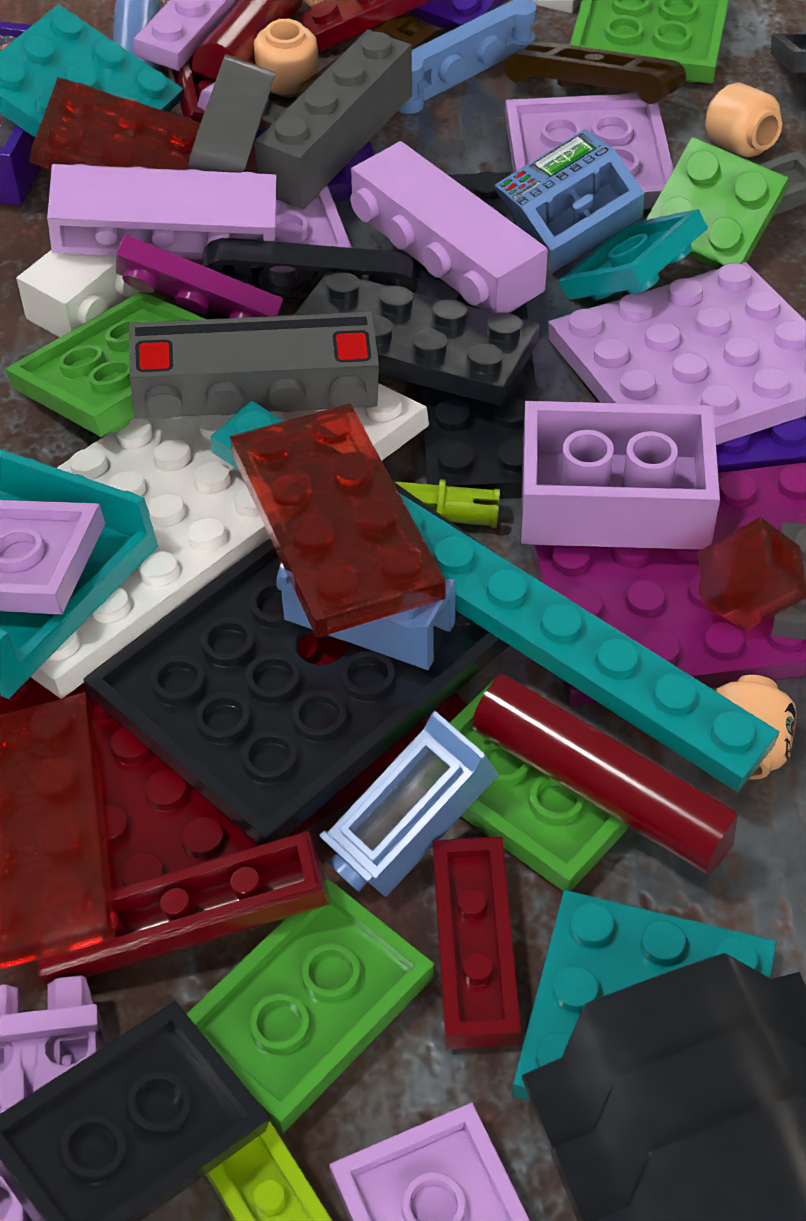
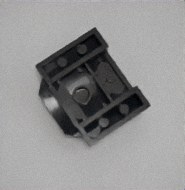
[521,953,806,1221]

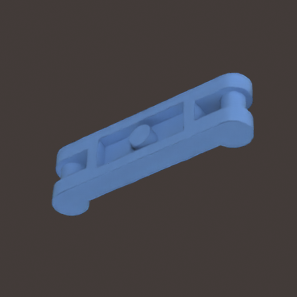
[398,0,537,114]

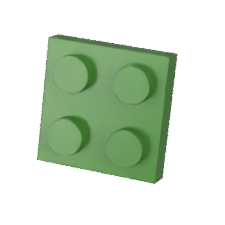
[646,137,789,269]

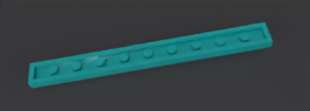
[210,401,780,792]

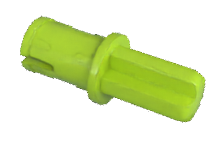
[394,479,500,528]

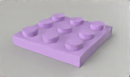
[505,93,674,209]

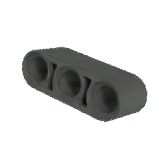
[187,54,276,173]

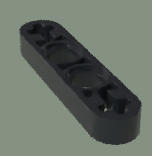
[202,238,416,298]

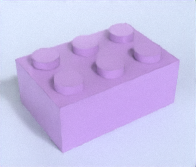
[521,401,720,550]

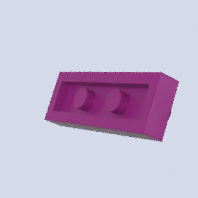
[116,234,283,319]

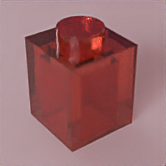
[698,517,806,631]

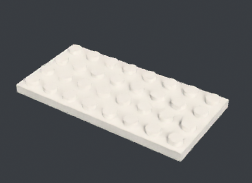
[31,383,429,699]

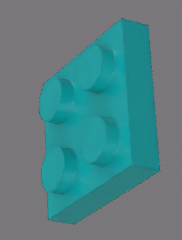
[558,209,708,301]

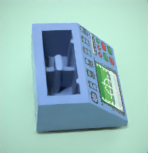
[495,129,645,274]

